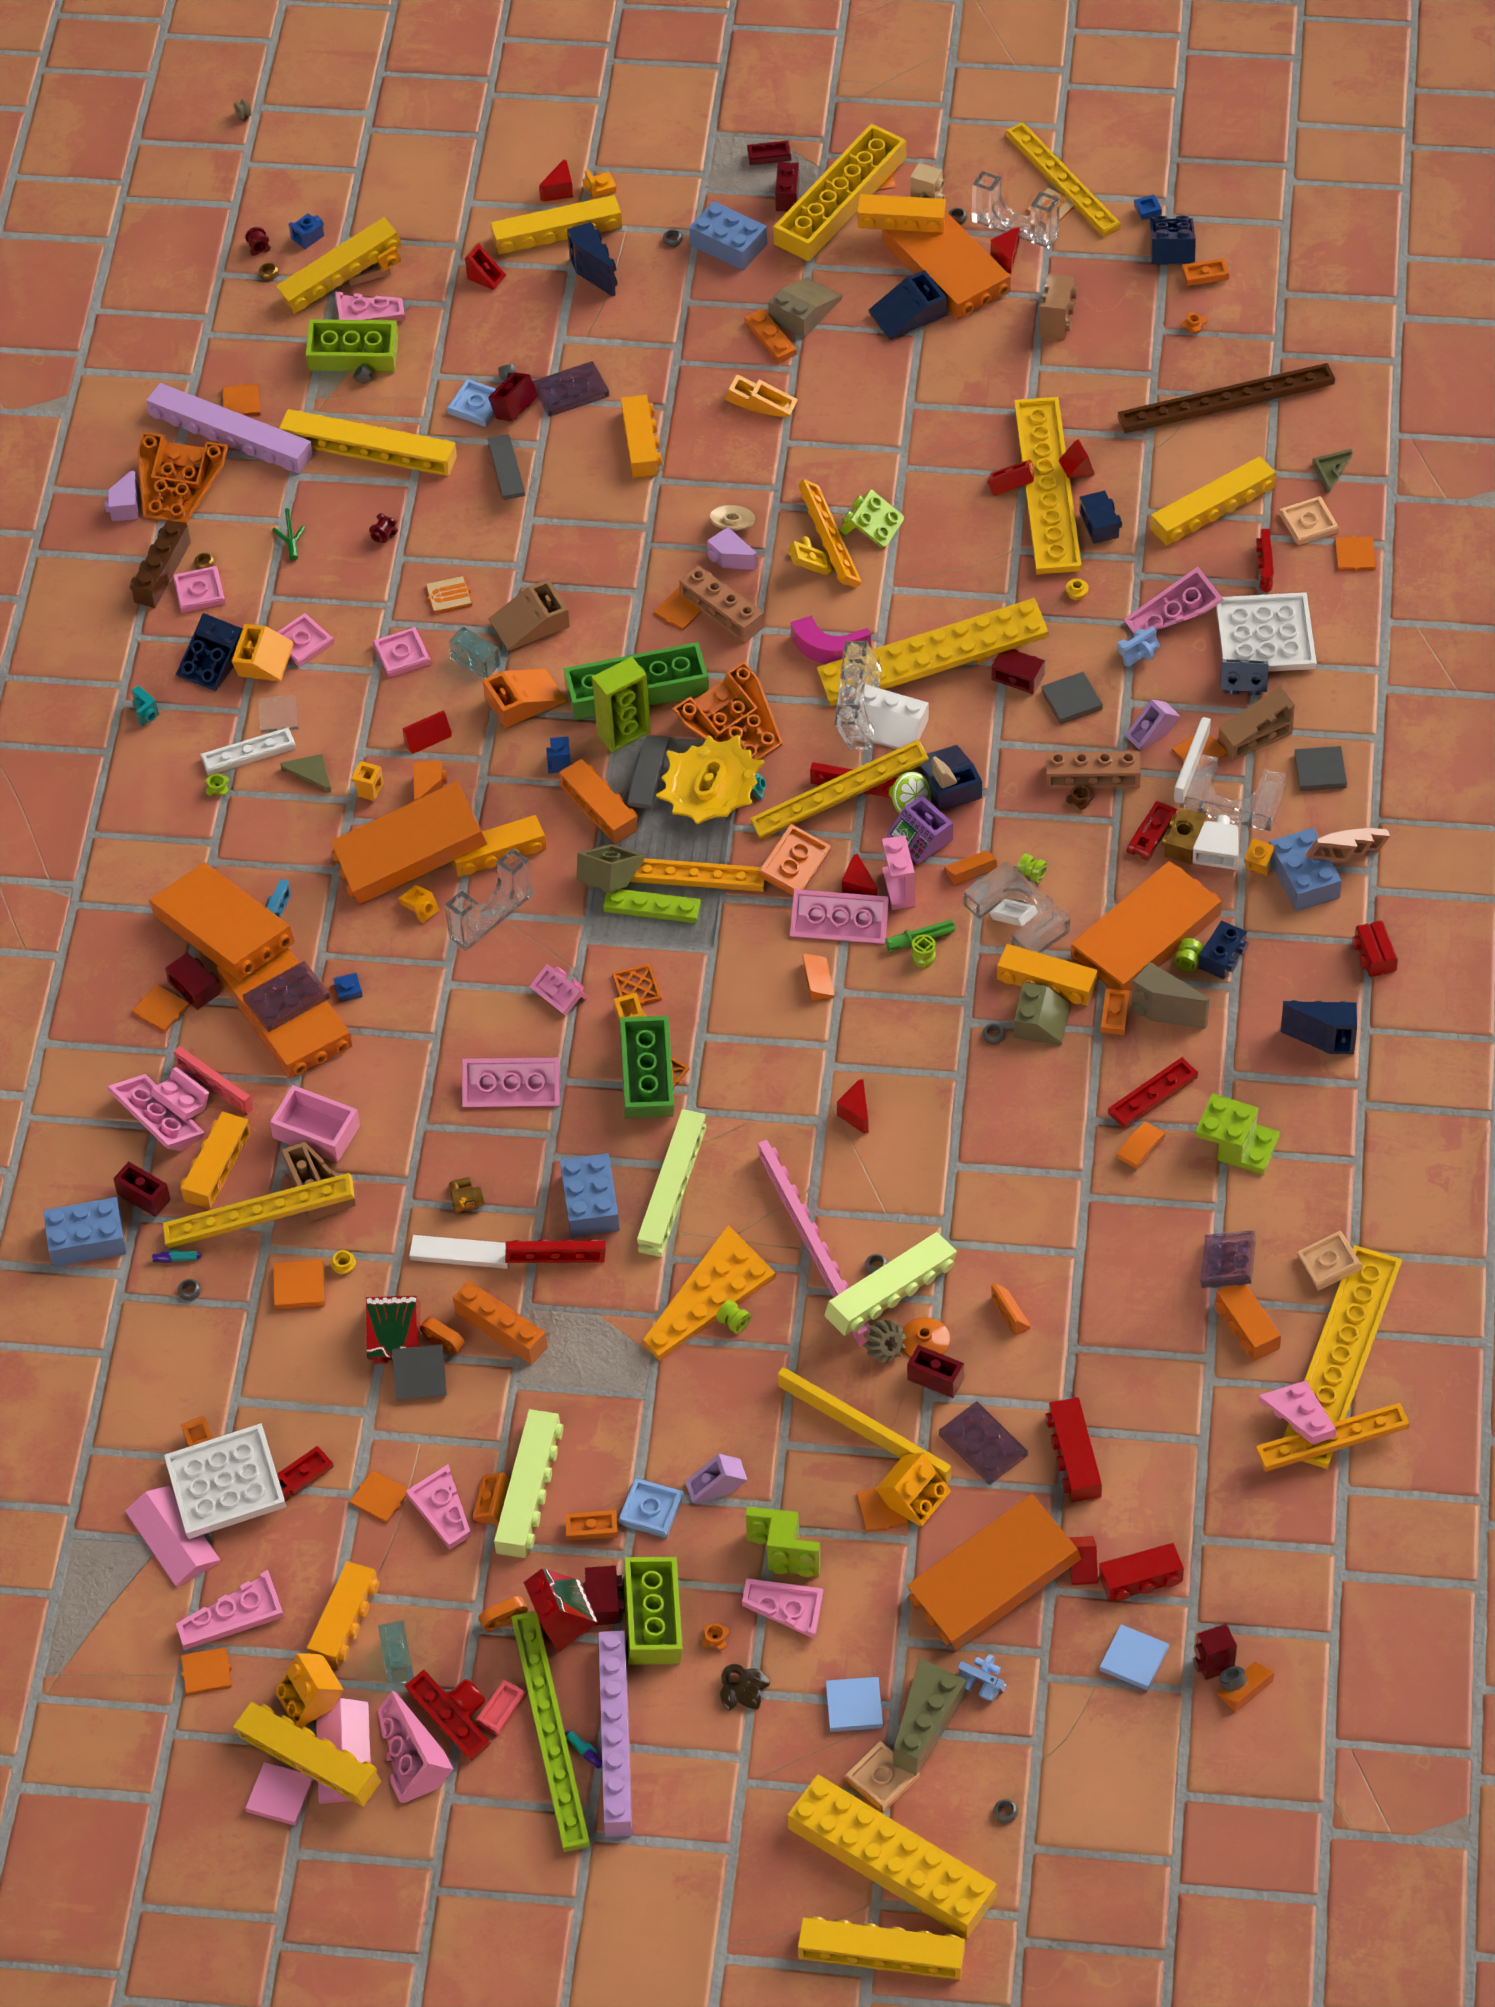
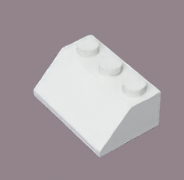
[847,684,929,749]

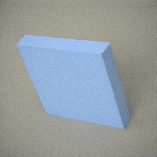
[447,379,496,427]
[618,1478,684,1539]
[1100,1624,1169,1691]
[826,1677,883,1732]

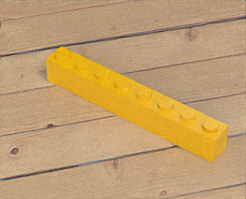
[279,409,457,476]

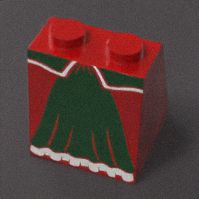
[366,1296,420,1364]
[523,1568,598,1651]

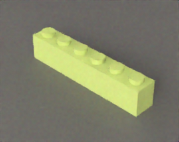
[824,1232,957,1336]
[494,1409,564,1558]

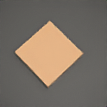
[1279,496,1339,546]
[1296,1230,1363,1291]
[844,1741,920,1813]

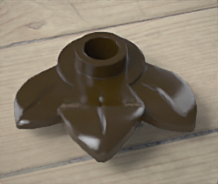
[720,1664,770,1710]

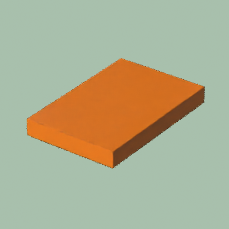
[757,824,832,896]

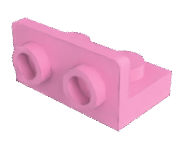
[529,964,588,1015]
[151,1067,209,1121]

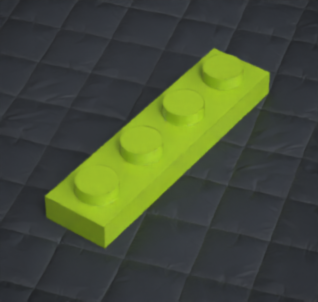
[603,889,701,924]

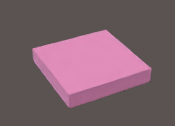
[173,566,226,613]
[277,613,334,667]
[373,627,431,678]
[245,1762,314,1826]

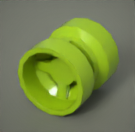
[1016,853,1048,884]
[912,934,936,968]
[1174,938,1204,972]
[716,1300,751,1334]

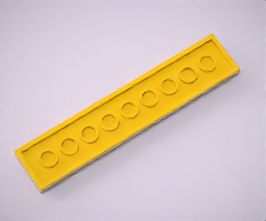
[1014,397,1082,575]
[817,598,1049,707]
[1283,1245,1402,1469]

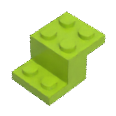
[1195,1093,1280,1175]
[746,1506,821,1577]

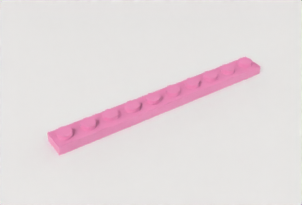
[758,1140,870,1347]

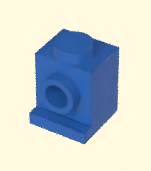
[289,213,324,249]
[546,736,571,774]

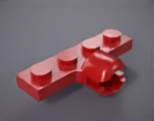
[404,1669,491,1762]

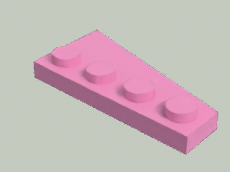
[176,1570,284,1650]

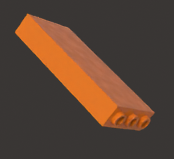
[882,212,1011,319]
[330,781,487,905]
[1071,861,1222,992]
[149,862,295,981]
[217,948,352,1079]
[907,1493,1081,1651]

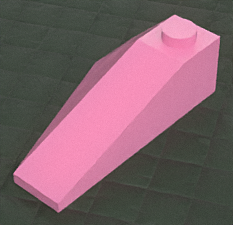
[1123,567,1223,634]
[378,1691,453,1803]

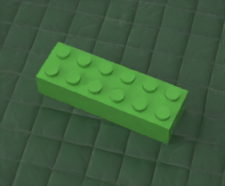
[563,642,709,721]

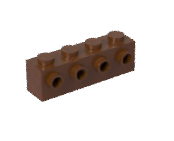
[130,520,191,608]

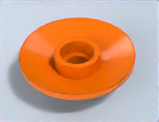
[902,1317,950,1358]

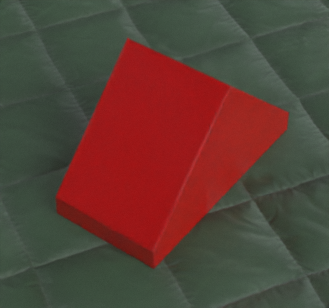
[539,159,573,202]
[990,227,1020,274]
[465,243,506,290]
[1058,439,1095,478]
[842,853,878,896]
[837,1079,869,1133]
[1068,1536,1098,1585]

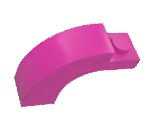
[790,615,871,664]

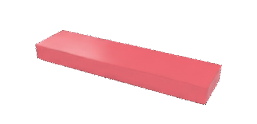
[174,1046,253,1114]

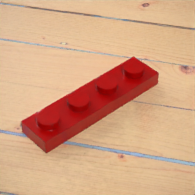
[810,762,898,799]
[1108,1057,1198,1129]
[505,1239,606,1263]

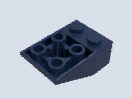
[1150,215,1196,264]
[567,222,618,296]
[868,270,947,340]
[176,613,243,692]
[917,745,982,811]
[1280,1000,1357,1054]

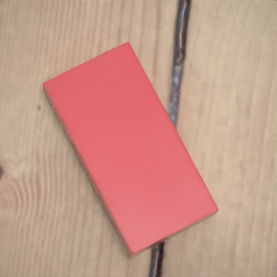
[475,1680,526,1736]

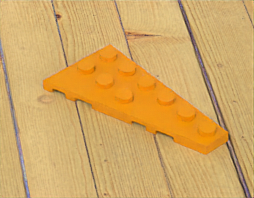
[643,1225,776,1361]

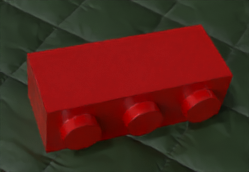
[1099,1542,1184,1602]

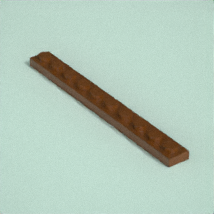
[1118,363,1335,434]

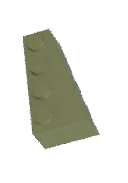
[893,1658,966,1776]

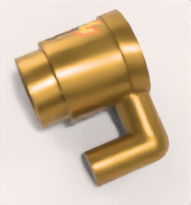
[449,1177,484,1214]

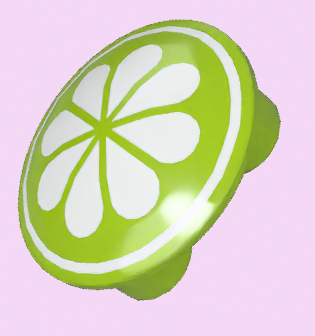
[889,772,932,814]

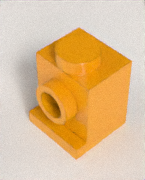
[351,761,384,801]

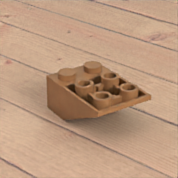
[489,579,570,651]

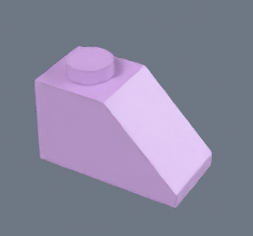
[105,471,138,521]
[707,527,758,570]
[1125,699,1181,750]
[685,1454,747,1503]

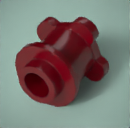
[245,227,271,256]
[369,513,398,543]

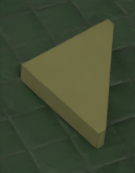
[1312,449,1353,493]
[280,754,331,793]

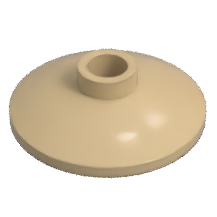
[710,505,755,532]

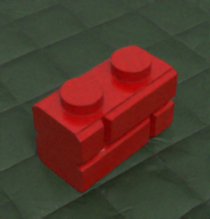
[1352,920,1398,977]

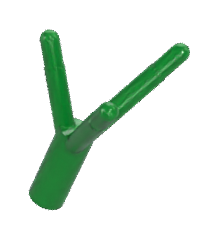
[272,508,305,561]

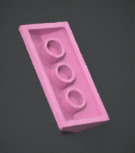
[790,889,889,944]
[462,1057,561,1108]
[107,1074,205,1152]
[125,1485,221,1588]
[316,1698,372,1804]

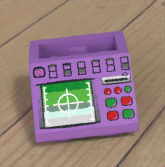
[887,795,953,865]

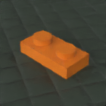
[1182,258,1230,286]
[1100,988,1130,1035]
[565,1510,618,1541]

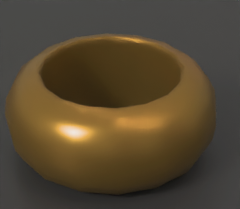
[259,263,279,280]
[194,553,215,569]

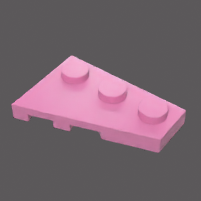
[335,291,405,321]
[1259,1381,1336,1444]
[406,1465,471,1550]
[742,1578,824,1639]

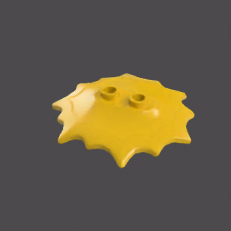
[656,735,764,824]

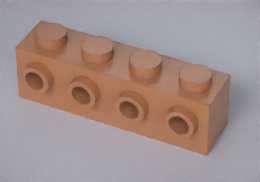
[679,566,764,643]
[1046,750,1140,788]

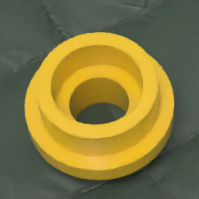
[1066,579,1089,600]
[331,1250,356,1274]

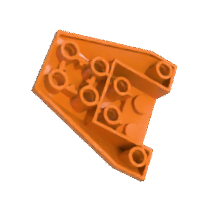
[137,432,228,524]
[672,661,783,760]

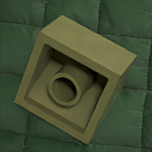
[577,844,644,893]
[1014,982,1070,1045]

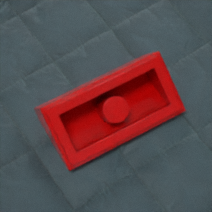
[987,459,1034,496]
[402,710,452,754]

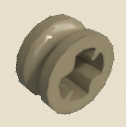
[233,99,252,120]

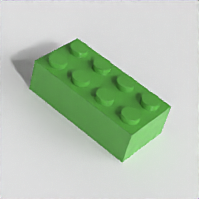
[619,1016,674,1119]

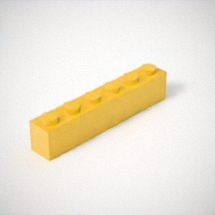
[490,195,622,255]
[276,217,402,314]
[1150,456,1276,546]
[233,1701,382,1807]
[798,1916,965,1980]

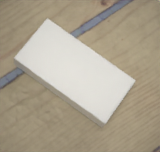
[990,899,1038,927]

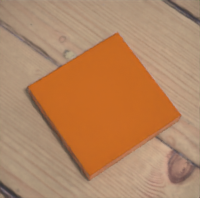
[273,1259,325,1310]

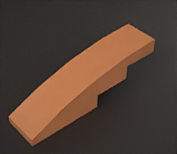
[1306,828,1390,862]

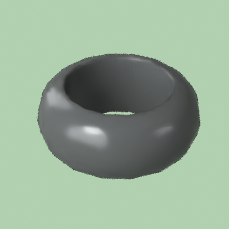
[948,208,967,225]
[663,229,683,247]
[982,1024,1005,1044]
[865,1254,888,1274]
[178,1279,201,1300]
[993,1799,1018,1823]

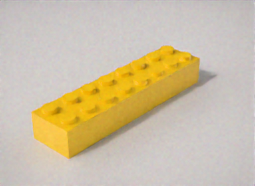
[773,123,906,262]
[787,1774,997,1939]

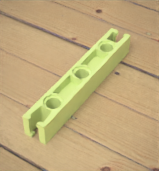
[637,1109,707,1257]

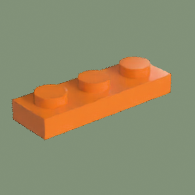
[744,308,797,363]

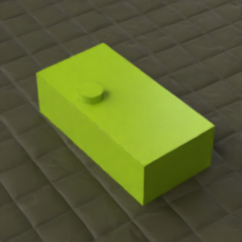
[306,319,399,372]
[592,657,651,753]
[622,1557,682,1665]

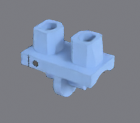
[1117,627,1160,667]
[958,1654,1007,1702]

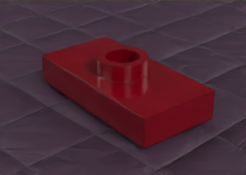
[747,140,792,165]

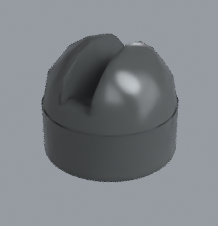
[353,364,372,384]
[498,364,516,381]

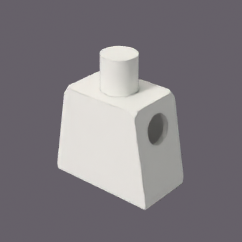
[1192,815,1239,870]

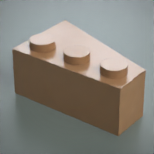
[1039,274,1078,339]
[1218,686,1295,761]
[282,1141,356,1222]

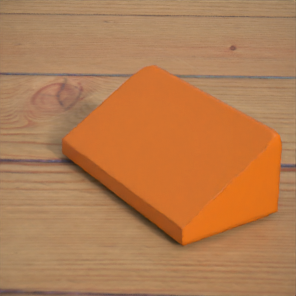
[944,850,997,885]
[802,954,834,1001]
[991,1283,1031,1335]
[472,1472,510,1525]
[1217,1662,1274,1712]

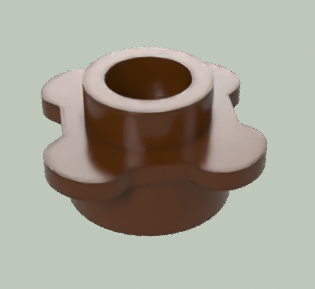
[1066,785,1094,809]

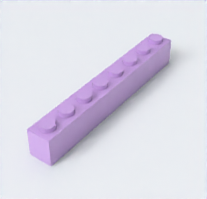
[146,383,313,474]
[599,1631,633,1837]

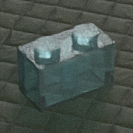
[449,627,501,678]
[378,1620,414,1685]

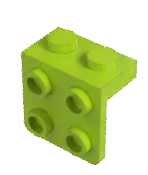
[839,489,904,548]

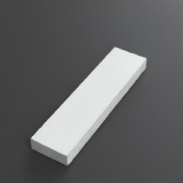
[1174,717,1211,803]
[200,727,296,776]
[409,1235,509,1269]

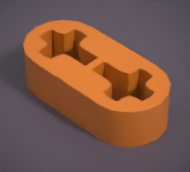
[420,1317,465,1354]
[478,1596,528,1632]

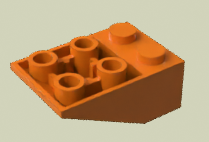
[482,668,566,728]

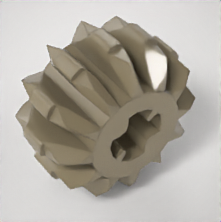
[863,1320,907,1363]

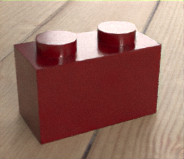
[775,162,800,211]
[488,372,538,422]
[991,649,1045,695]
[165,952,220,1010]
[113,1161,171,1217]
[907,1345,964,1398]
[585,1565,624,1626]
[1193,1623,1237,1680]

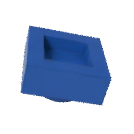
[1134,195,1162,220]
[333,973,363,1003]

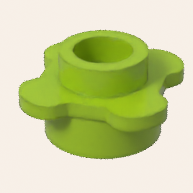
[206,774,229,796]

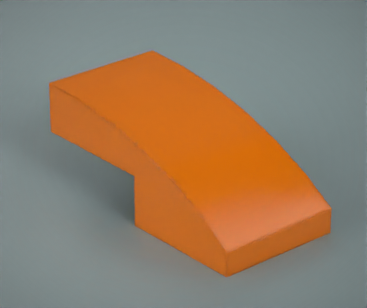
[1116,1121,1166,1169]

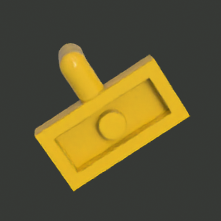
[788,536,832,576]

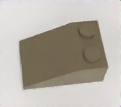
[768,278,842,338]
[1132,962,1209,1029]

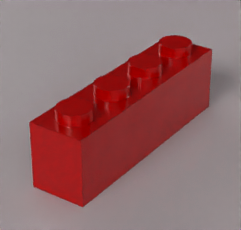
[1045,1397,1102,1503]

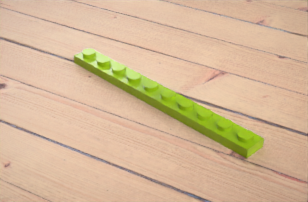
[511,1611,590,1852]

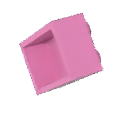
[270,1085,360,1163]

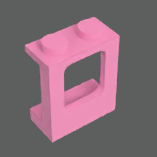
[882,835,915,910]

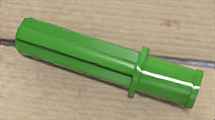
[885,920,955,953]

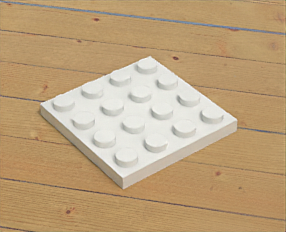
[1216,592,1317,672]
[164,1423,287,1539]

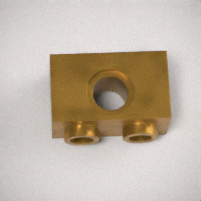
[1162,807,1207,864]

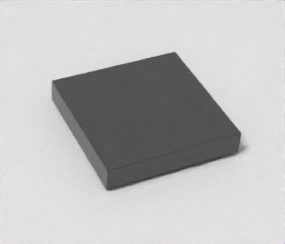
[1041,672,1103,724]
[1294,746,1347,791]
[392,1344,447,1400]

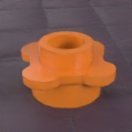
[1181,312,1207,334]
[701,1623,730,1650]

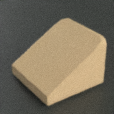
[932,756,957,789]

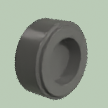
[1219,1666,1247,1691]

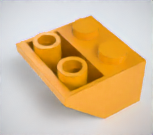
[232,624,294,682]
[875,1453,951,1526]
[275,1653,344,1728]

